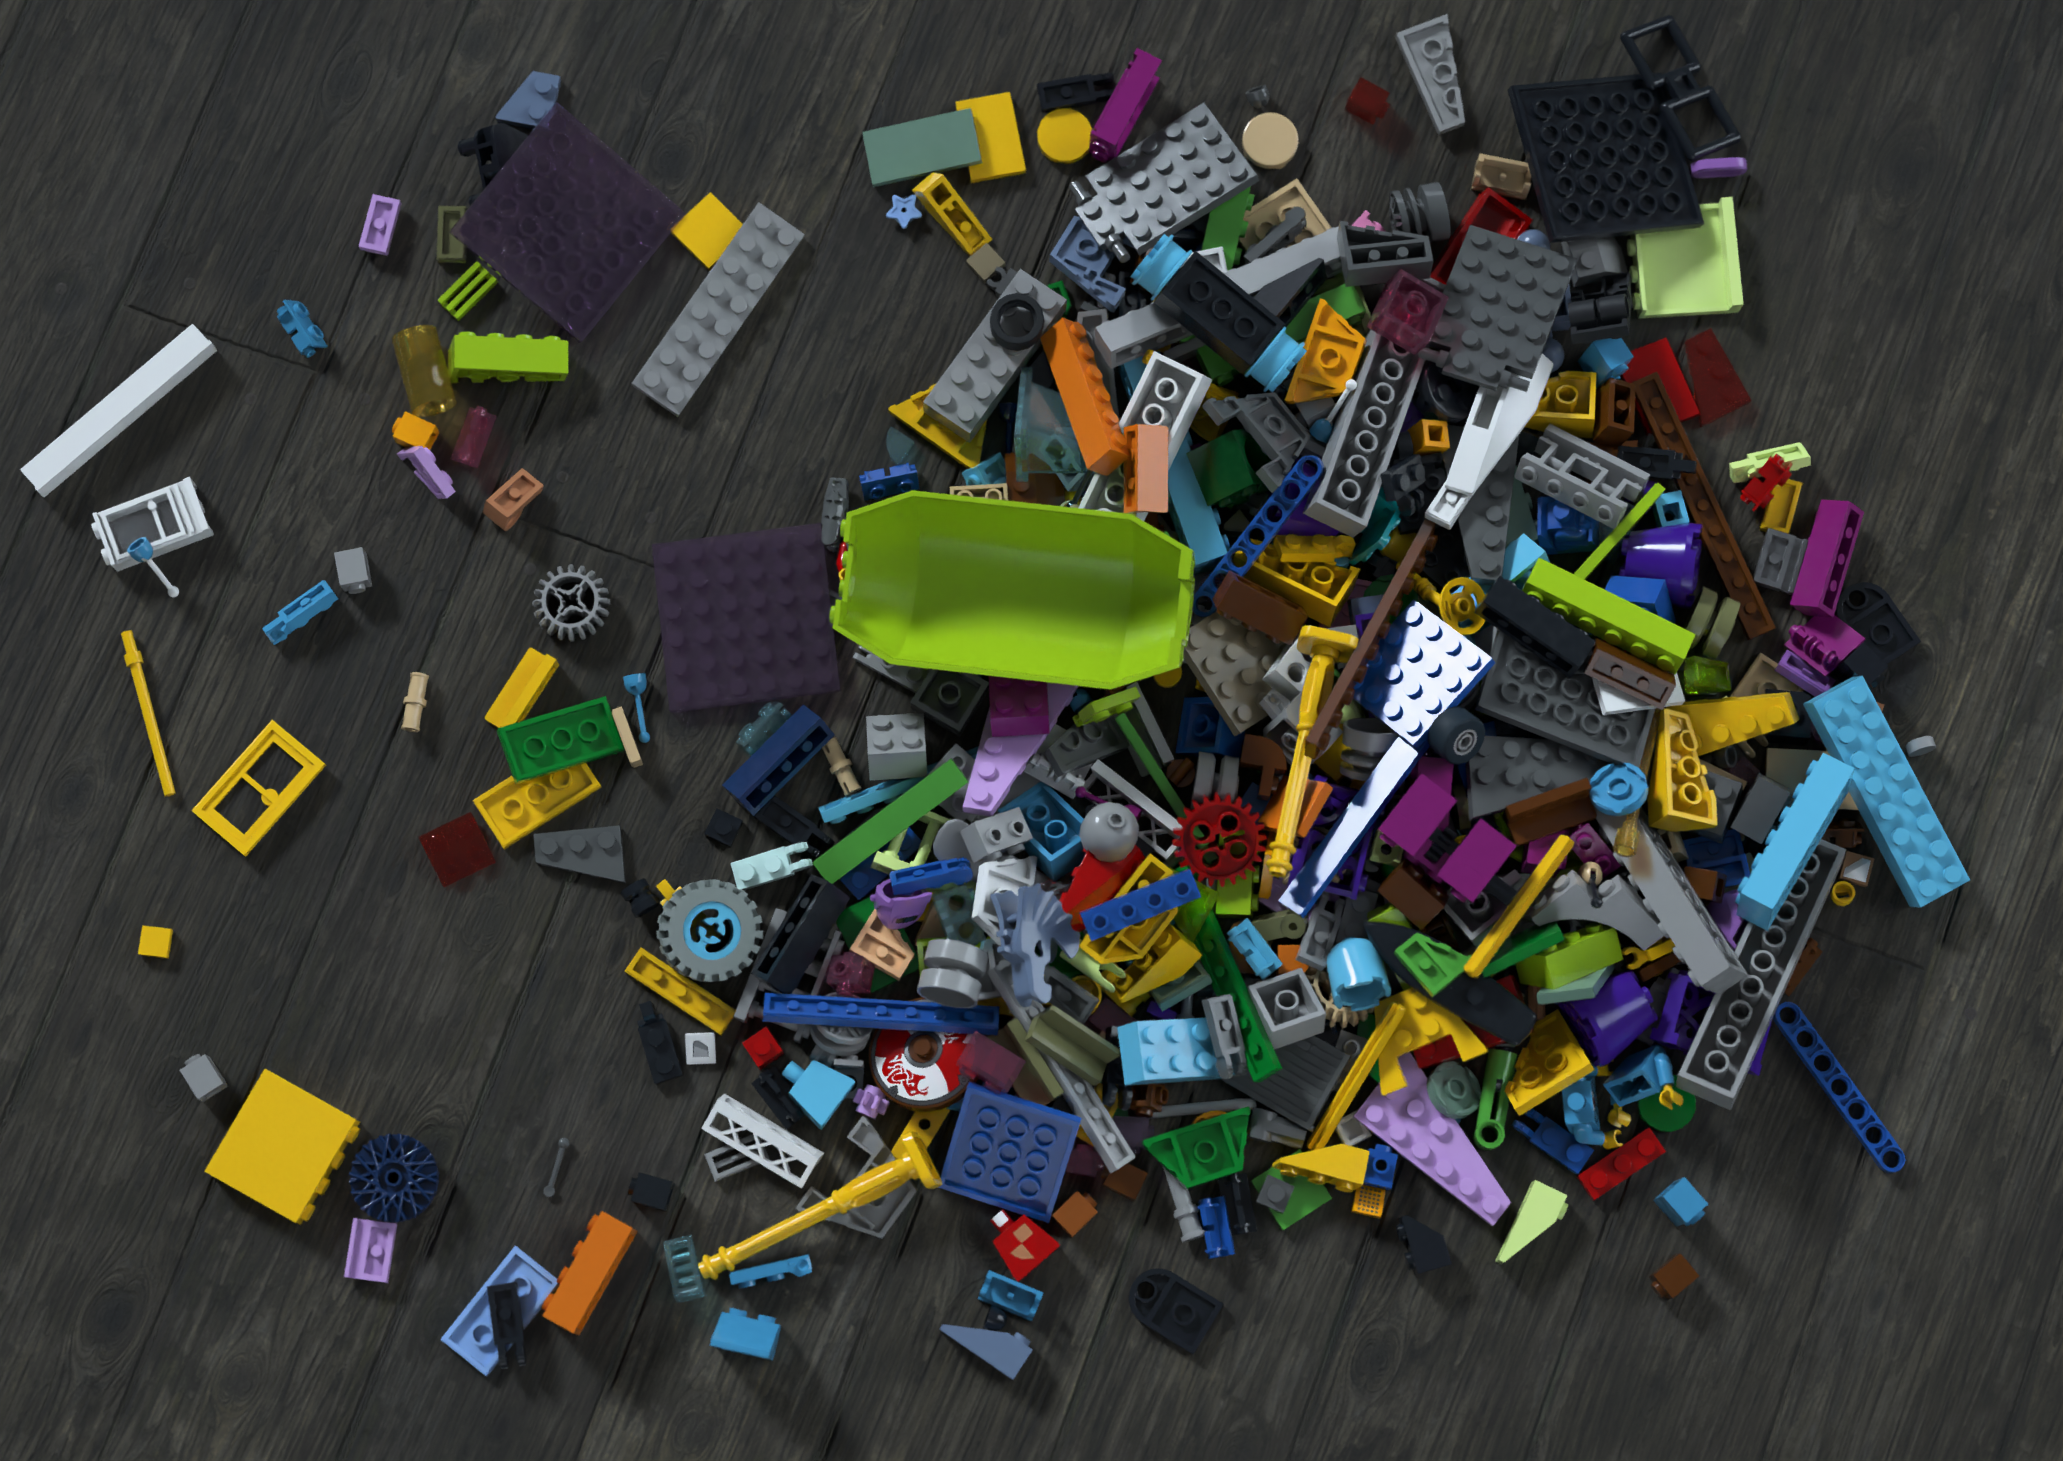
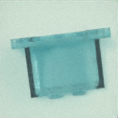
[1014,367,1087,482]

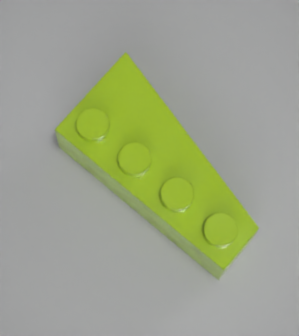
[448,332,568,383]

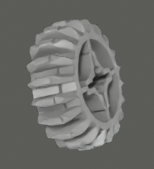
[532,564,611,642]

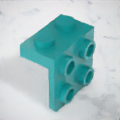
[1348,487,1401,566]

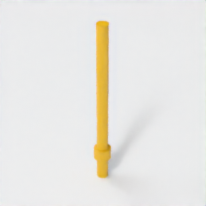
[121,630,176,797]

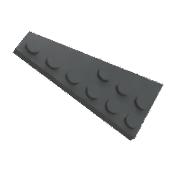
[1442,425,1519,585]
[1465,736,1610,821]

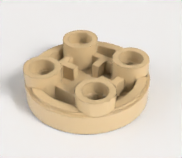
[1242,113,1298,169]

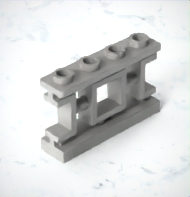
[1515,424,1650,529]

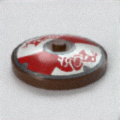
[869,997,985,1112]

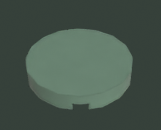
[1427,1061,1481,1119]

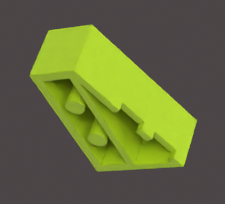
[1515,922,1623,990]

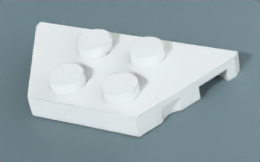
[972,856,1037,946]

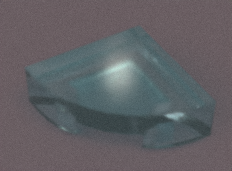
[886,426,915,465]

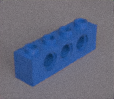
[1079,869,1201,941]

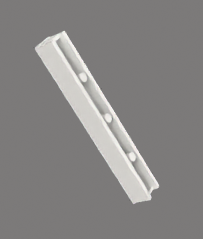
[20,324,217,498]

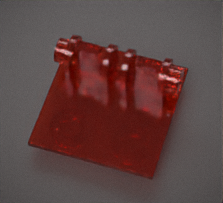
[418,812,496,887]

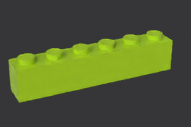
[1522,558,1696,675]

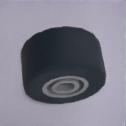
[1428,707,1485,765]

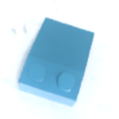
[998,781,1085,882]
[710,1308,781,1361]

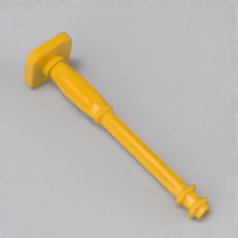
[1265,625,1359,878]
[698,1131,942,1280]

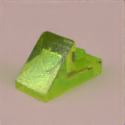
[1684,656,1731,694]

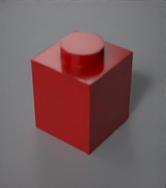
[742,1027,784,1070]

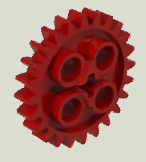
[1172,792,1267,887]

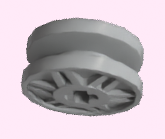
[810,991,873,1056]

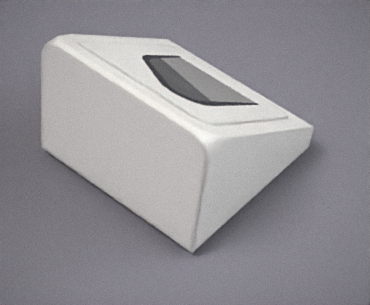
[685,1032,716,1065]

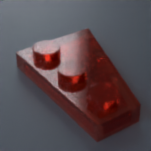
[1684,328,1752,428]

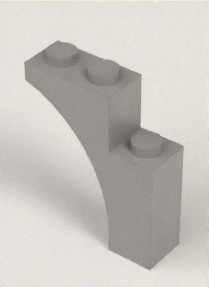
[1529,870,1664,951]

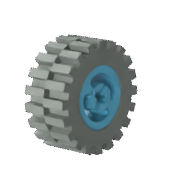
[657,879,763,982]

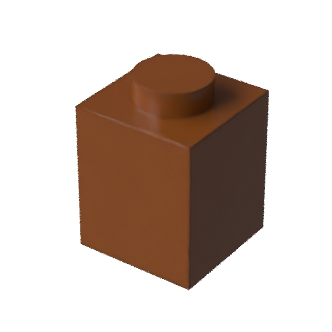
[1052,1191,1098,1238]

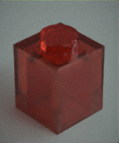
[1345,77,1391,125]

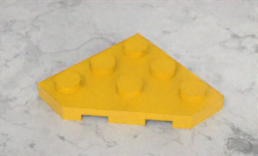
[1504,1009,1595,1116]

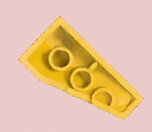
[1525,371,1597,438]
[1648,708,1718,832]

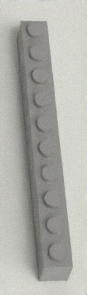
[1095,226,1343,369]

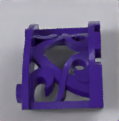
[1288,775,1387,900]
[1650,970,1776,1076]

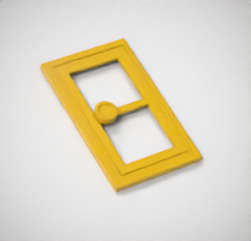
[191,720,326,857]

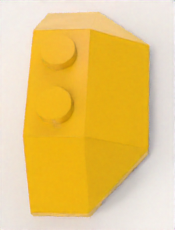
[1079,854,1178,964]

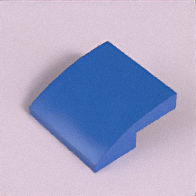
[1683,829,1750,888]

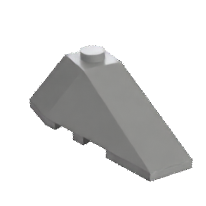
[1561,237,1628,287]

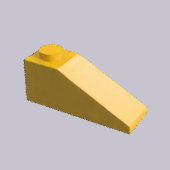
[912,172,993,256]

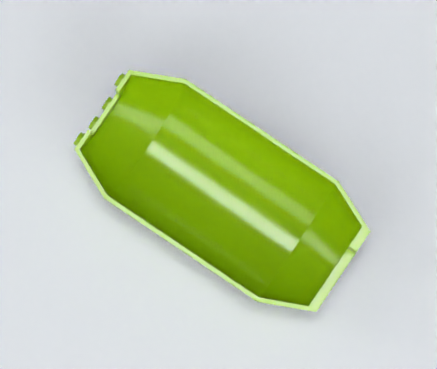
[829,490,1195,689]

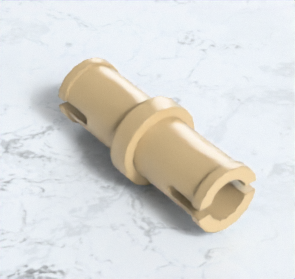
[401,672,429,732]
[822,737,862,796]

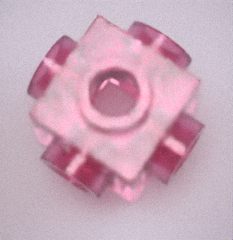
[826,952,875,996]

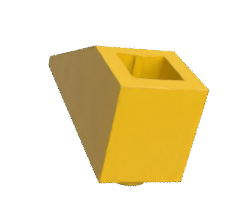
[1112,924,1202,1003]
[1272,1144,1370,1192]

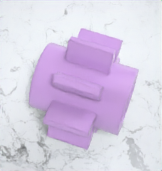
[853,1084,889,1120]

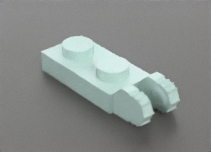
[731,842,813,890]

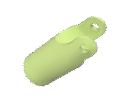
[1059,939,1126,992]

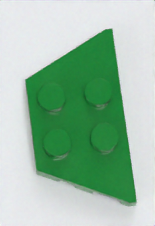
[1142,1106,1250,1189]

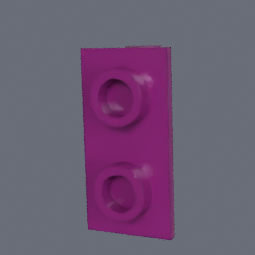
[1568,823,1621,879]

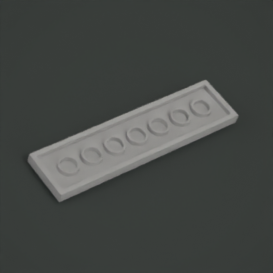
[631,202,805,417]

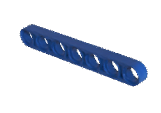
[1192,455,1324,617]
[1773,1002,1905,1173]

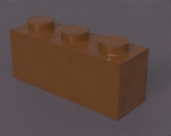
[1212,570,1308,646]

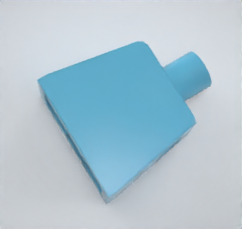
[782,1060,855,1130]

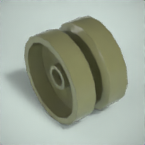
[1683,586,1741,660]

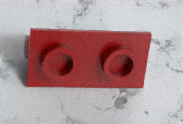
[1740,454,1793,511]

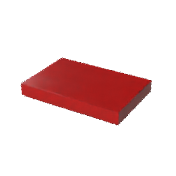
[1620,338,1700,436]

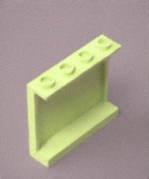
[1627,197,1744,319]

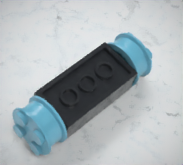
[1130,234,1307,393]

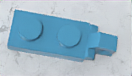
[262,580,338,645]
[729,1254,812,1289]

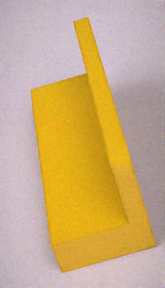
[485,648,559,728]

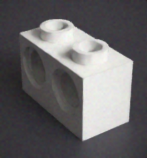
[1262,633,1312,700]

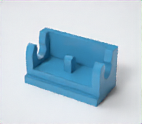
[978,1270,1043,1321]

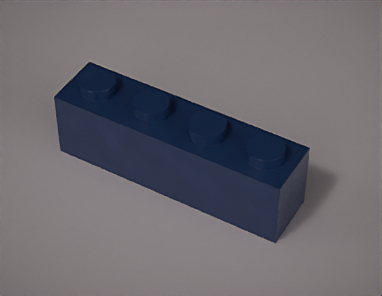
[722,704,835,816]

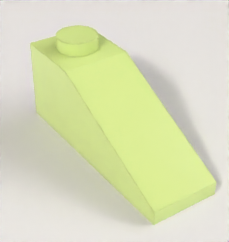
[1495,1180,1568,1264]

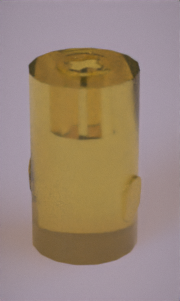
[392,325,457,417]

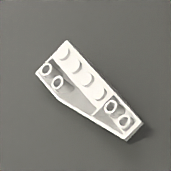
[1445,353,1554,496]

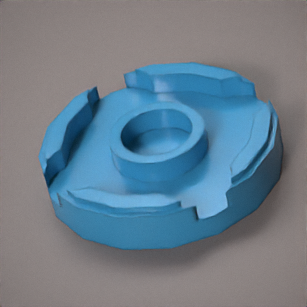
[1590,763,1649,816]

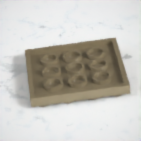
[1183,612,1305,736]

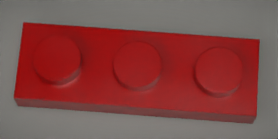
[1576,1127,1666,1201]

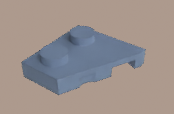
[496,71,561,132]

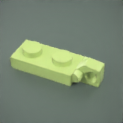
[1729,442,1811,483]

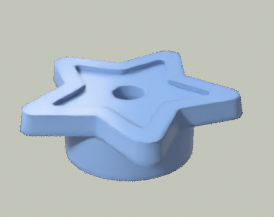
[886,195,922,229]

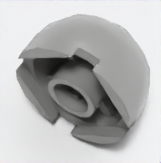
[1079,802,1139,862]

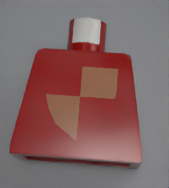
[990,1210,1060,1282]

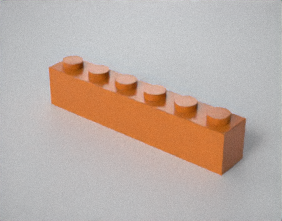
[1040,317,1130,476]

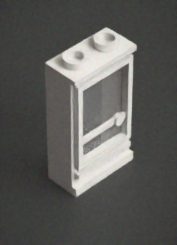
[91,477,214,572]

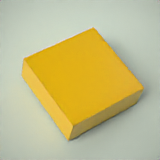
[138,925,173,959]

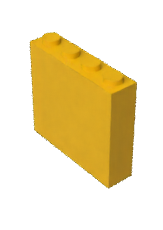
[204,1069,360,1225]

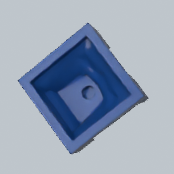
[1537,496,1599,555]

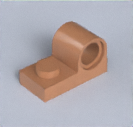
[483,468,544,531]

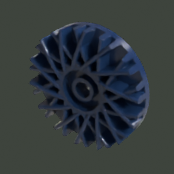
[349,1134,439,1223]

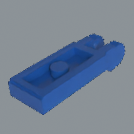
[889,857,973,896]
[1511,1108,1594,1175]

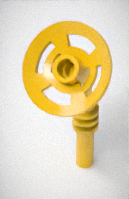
[1396,560,1485,635]

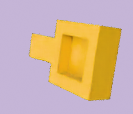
[1621,937,1675,969]

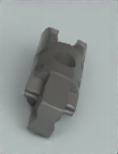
[821,478,849,552]

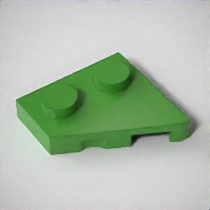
[1394,933,1471,998]

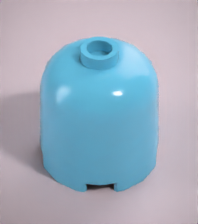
[1327,937,1391,1011]

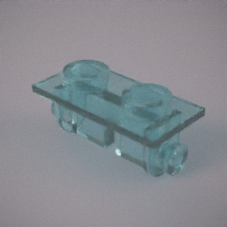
[736,701,792,756]

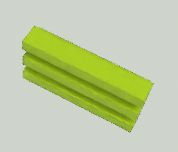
[437,261,498,321]

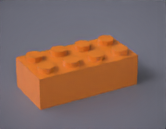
[542,1211,638,1335]

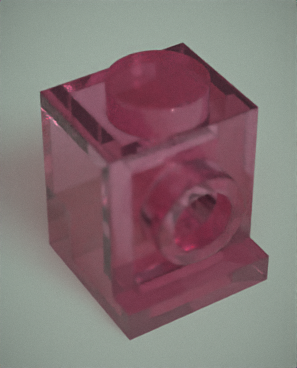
[1065,1144,1104,1177]

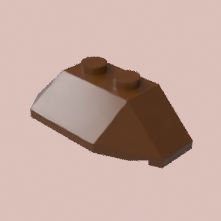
[1004,452,1065,506]

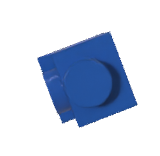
[1363,1144,1398,1191]

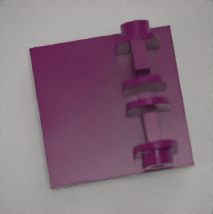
[1784,615,1866,678]

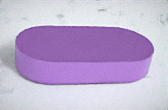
[1691,157,1747,178]

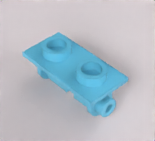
[1227,918,1283,980]

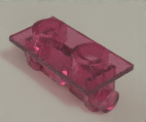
[451,406,497,468]

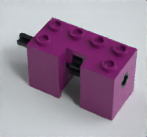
[1378,773,1517,906]

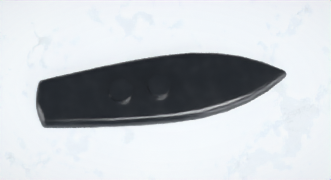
[1363,921,1537,1046]

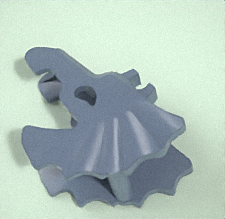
[990,883,1080,1007]

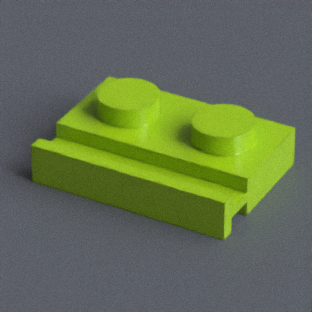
[1072,686,1141,728]

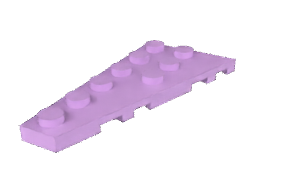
[963,682,1079,816]
[1353,1052,1511,1226]

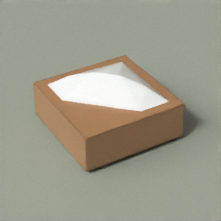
[1838,851,1874,887]

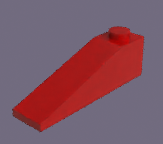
[1059,845,1146,933]

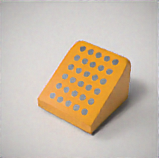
[1351,1185,1386,1218]

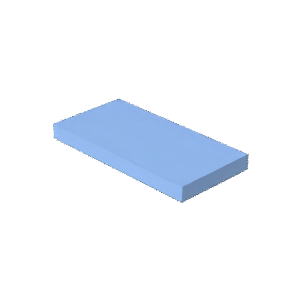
[440,1246,560,1376]

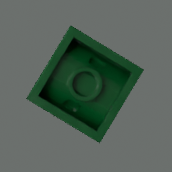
[1186,429,1272,508]

